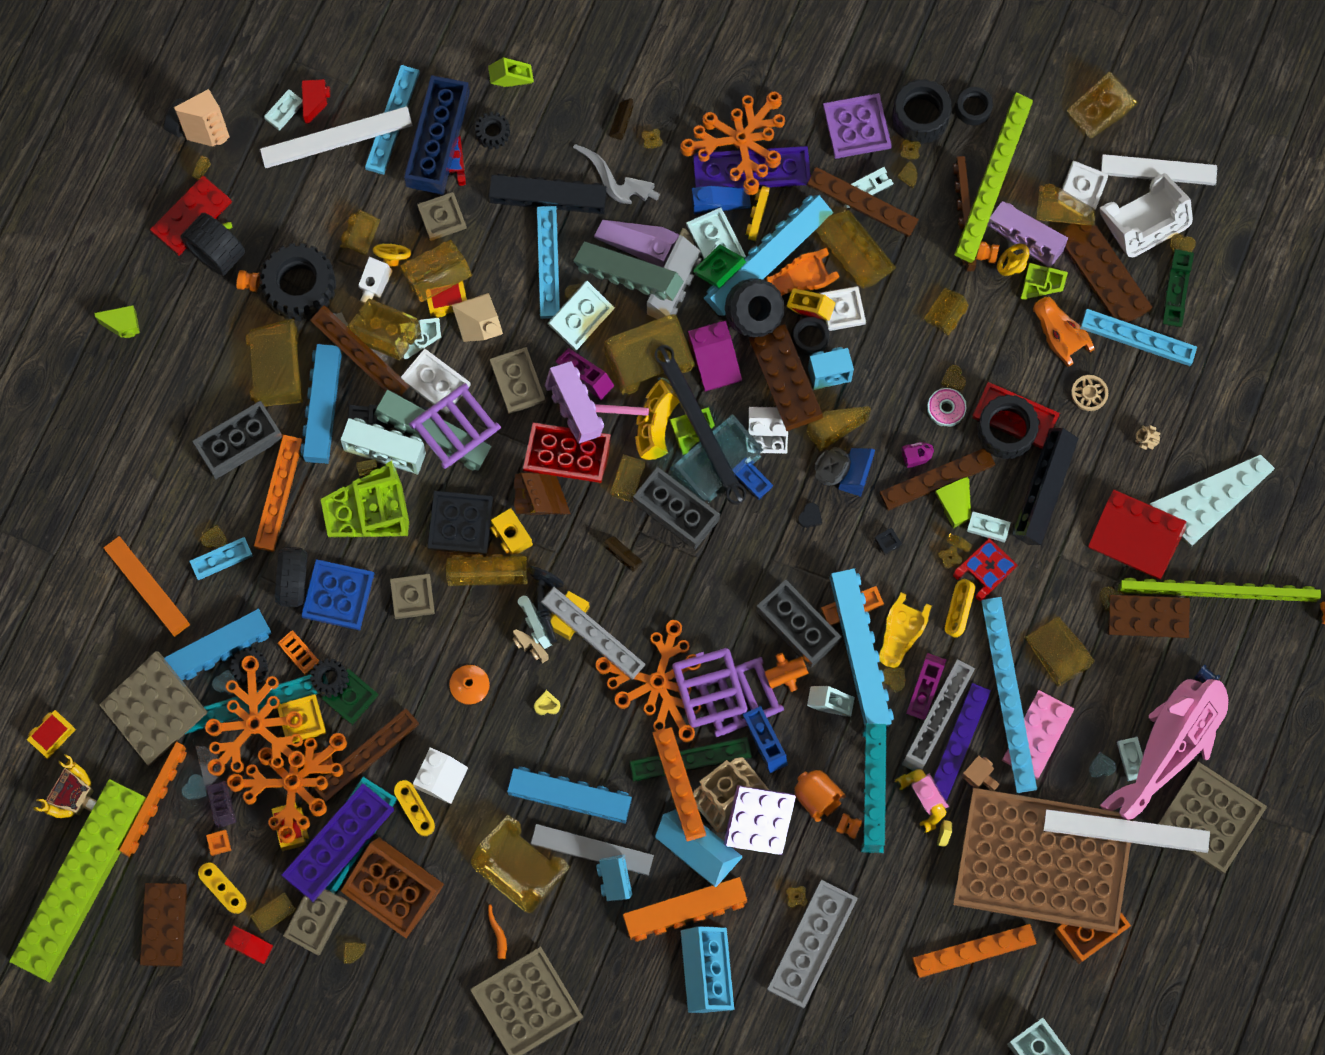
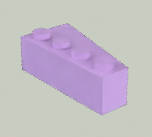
[987,201,1068,268]
[545,361,604,443]

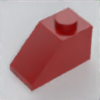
[302,79,331,124]
[225,926,273,964]

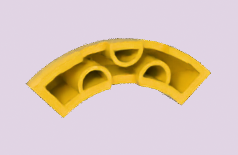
[635,379,680,460]

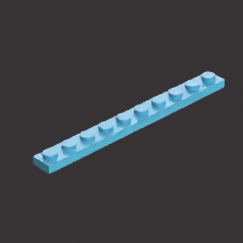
[981,597,1037,793]

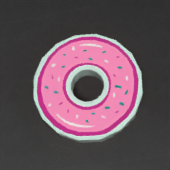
[927,388,967,427]

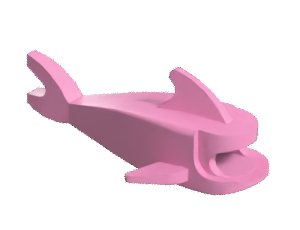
[1100,679,1228,821]

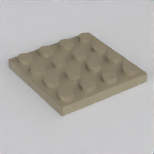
[99,652,208,766]
[1158,762,1267,874]
[470,947,583,1055]

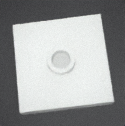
[1059,161,1109,211]
[820,286,866,331]

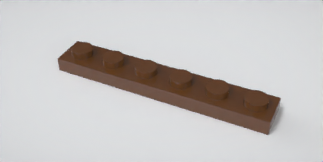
[953,156,976,272]
[807,167,919,237]
[310,305,410,397]
[880,448,995,511]
[313,708,419,803]

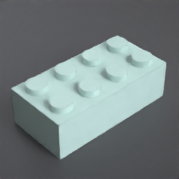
[341,418,426,475]
[1007,1018,1070,1055]

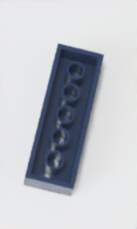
[404,75,470,195]

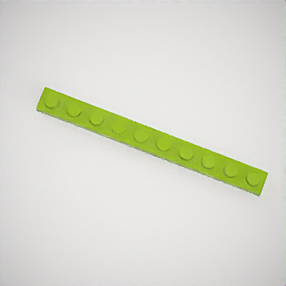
[954,92,1033,263]
[1119,578,1321,602]

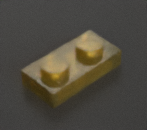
[250,893,296,933]

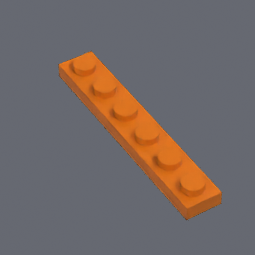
[254,435,303,552]
[653,727,706,842]
[119,742,187,857]
[913,924,1036,978]

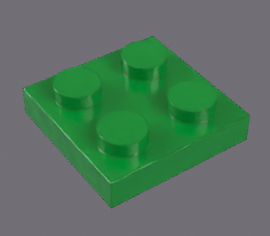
[693,245,746,288]

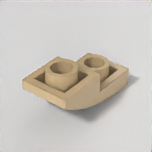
[512,629,549,663]

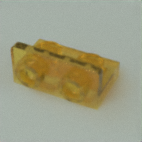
[340,210,380,255]
[924,288,969,335]

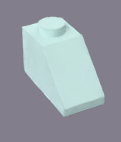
[807,686,855,717]

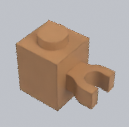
[961,756,1000,791]

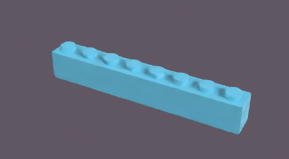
[704,195,833,316]
[829,568,894,727]

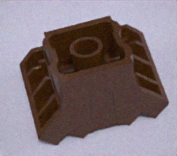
[514,473,571,515]

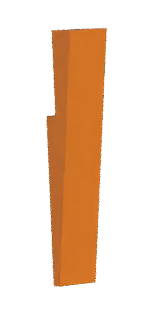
[104,536,190,637]

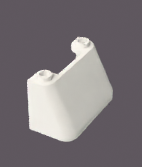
[1100,173,1193,257]

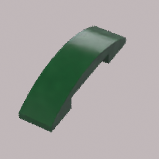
[1163,249,1194,328]

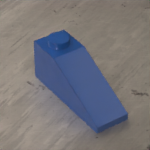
[692,186,751,214]
[743,706,788,773]

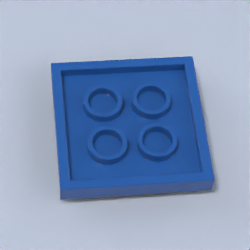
[302,559,375,630]

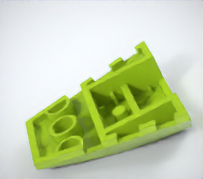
[321,461,409,537]

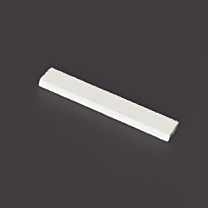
[1101,155,1217,185]

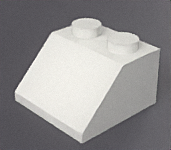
[413,747,468,804]

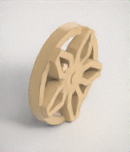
[1071,375,1108,411]

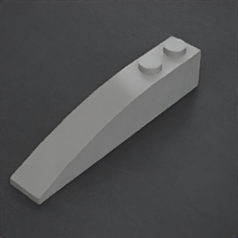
[902,659,975,771]

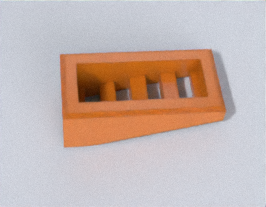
[278,630,319,675]

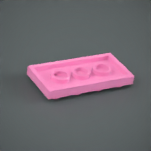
[1002,690,1074,780]

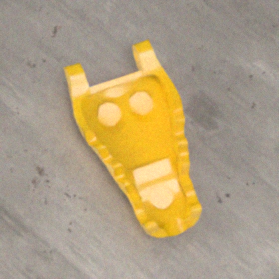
[879,592,932,668]

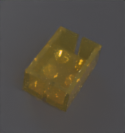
[400,240,472,302]
[348,298,421,360]

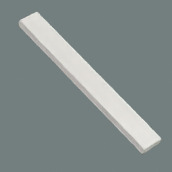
[260,106,413,168]
[1044,809,1210,853]

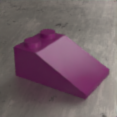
[688,321,742,392]

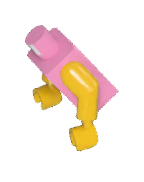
[895,769,949,833]

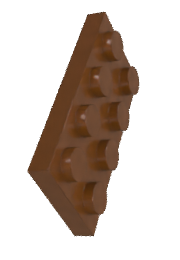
[1108,595,1190,638]
[140,883,187,967]

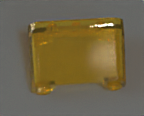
[604,314,695,395]
[246,319,303,406]
[471,815,570,913]

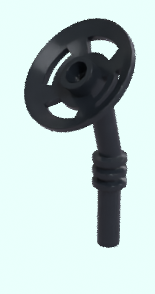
[527,566,564,643]

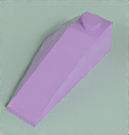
[594,220,679,268]

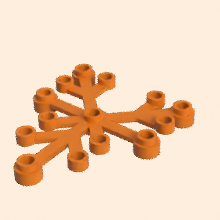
[680,92,785,195]
[596,620,701,742]
[205,656,306,776]
[227,733,347,843]

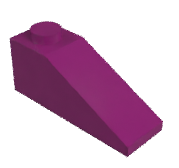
[555,348,614,399]
[906,653,946,720]

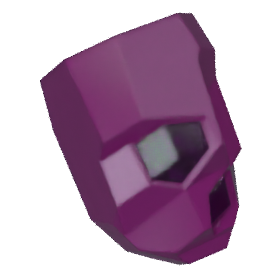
[901,442,934,468]

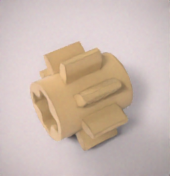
[1136,425,1160,450]

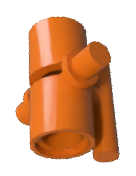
[765,653,809,692]

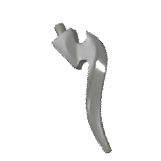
[573,145,660,204]

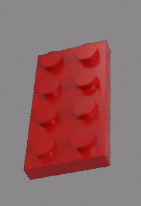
[150,176,232,256]
[972,382,1060,449]

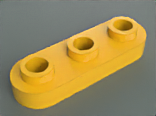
[746,186,770,241]
[945,579,975,637]
[394,780,435,836]
[198,863,247,914]

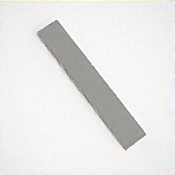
[540,587,646,680]
[531,824,654,876]

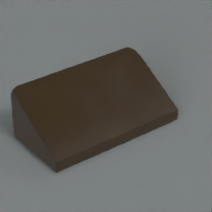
[609,98,634,140]
[604,536,643,572]

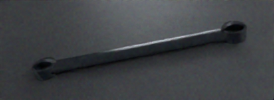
[654,345,746,505]

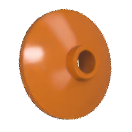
[449,665,490,705]

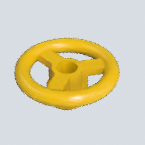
[997,243,1029,276]
[373,244,411,266]

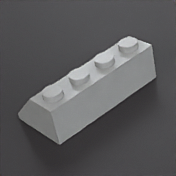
[647,235,702,323]

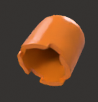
[794,770,846,822]

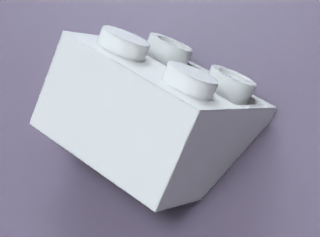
[748,407,788,453]

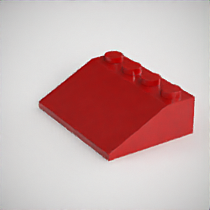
[523,423,611,483]
[1088,490,1187,580]

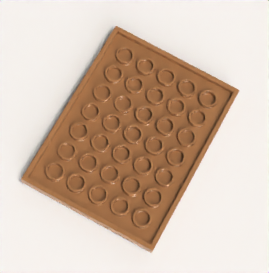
[954,788,1134,933]

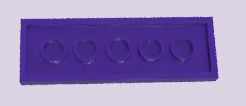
[693,146,810,188]
[282,784,394,902]

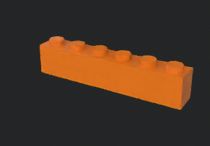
[623,877,747,942]

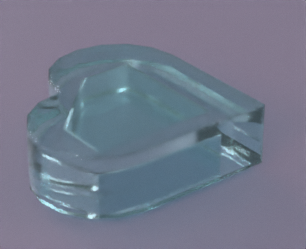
[212,669,239,695]
[1089,752,1116,777]
[182,774,207,800]

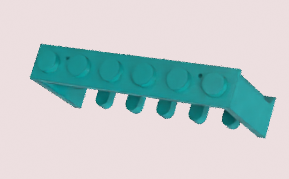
[861,723,886,853]

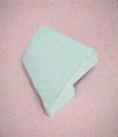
[400,318,441,359]

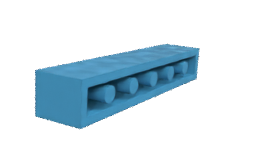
[301,344,342,464]
[164,609,272,680]
[507,767,632,824]

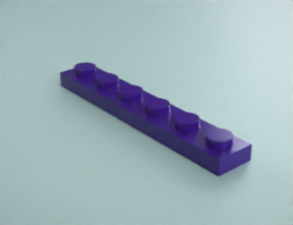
[933,683,991,801]

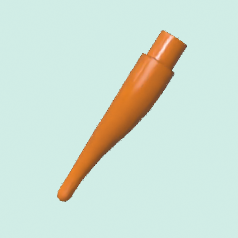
[488,904,507,959]

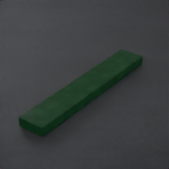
[629,737,752,782]

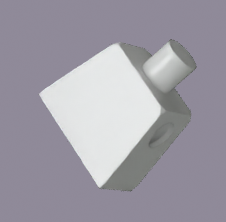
[358,257,392,305]

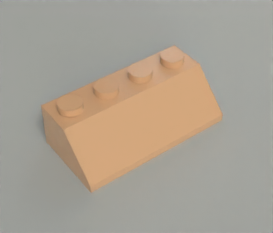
[174,89,230,146]

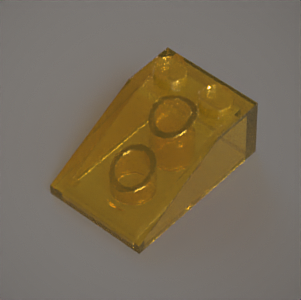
[1067,72,1139,139]
[1036,184,1095,225]
[807,406,871,451]
[1025,616,1095,687]

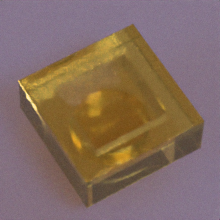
[356,459,378,477]

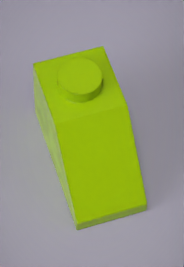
[488,57,534,87]
[95,306,140,338]

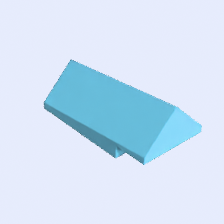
[655,810,742,887]

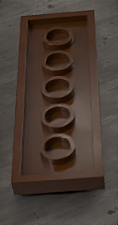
[1059,214,1153,323]
[749,324,823,432]

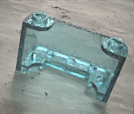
[670,414,763,502]

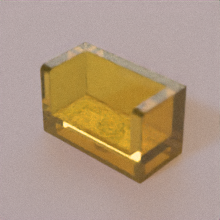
[611,454,646,502]

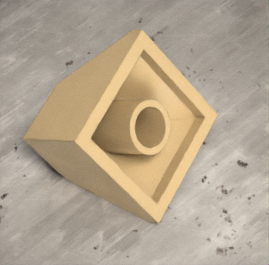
[452,293,503,342]

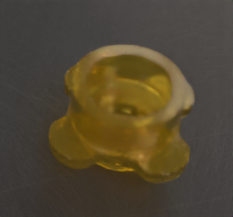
[642,129,663,149]
[901,140,921,159]
[939,546,962,569]
[786,886,808,908]

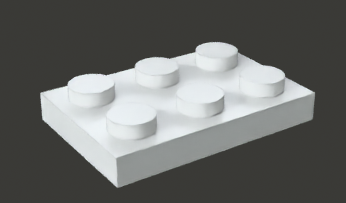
[401,349,471,415]

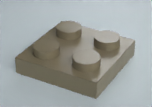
[417,192,467,241]
[390,574,435,619]

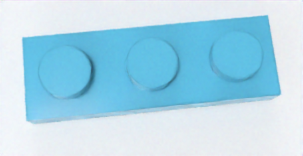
[190,537,253,580]

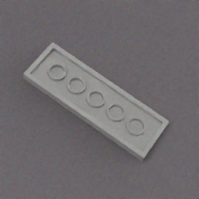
[767,880,858,1009]

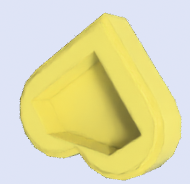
[534,690,560,715]
[937,820,952,847]

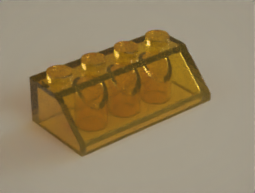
[816,210,896,289]
[446,554,528,586]

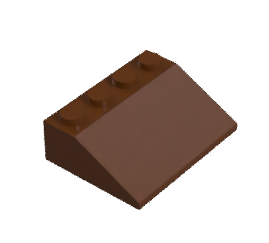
[341,838,444,938]

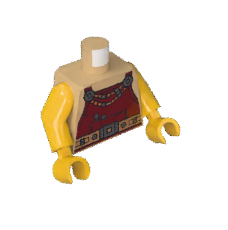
[33,754,97,818]

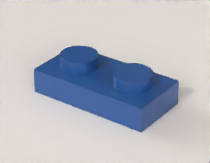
[733,458,773,500]

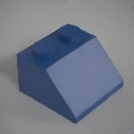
[839,448,875,496]

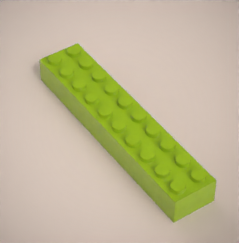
[9,779,146,983]

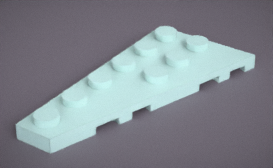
[1149,455,1275,548]

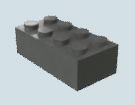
[193,401,282,480]
[633,467,720,550]
[756,580,841,668]

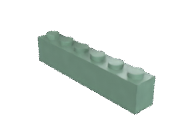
[573,241,684,301]
[374,390,492,471]

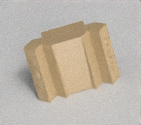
[693,757,769,833]

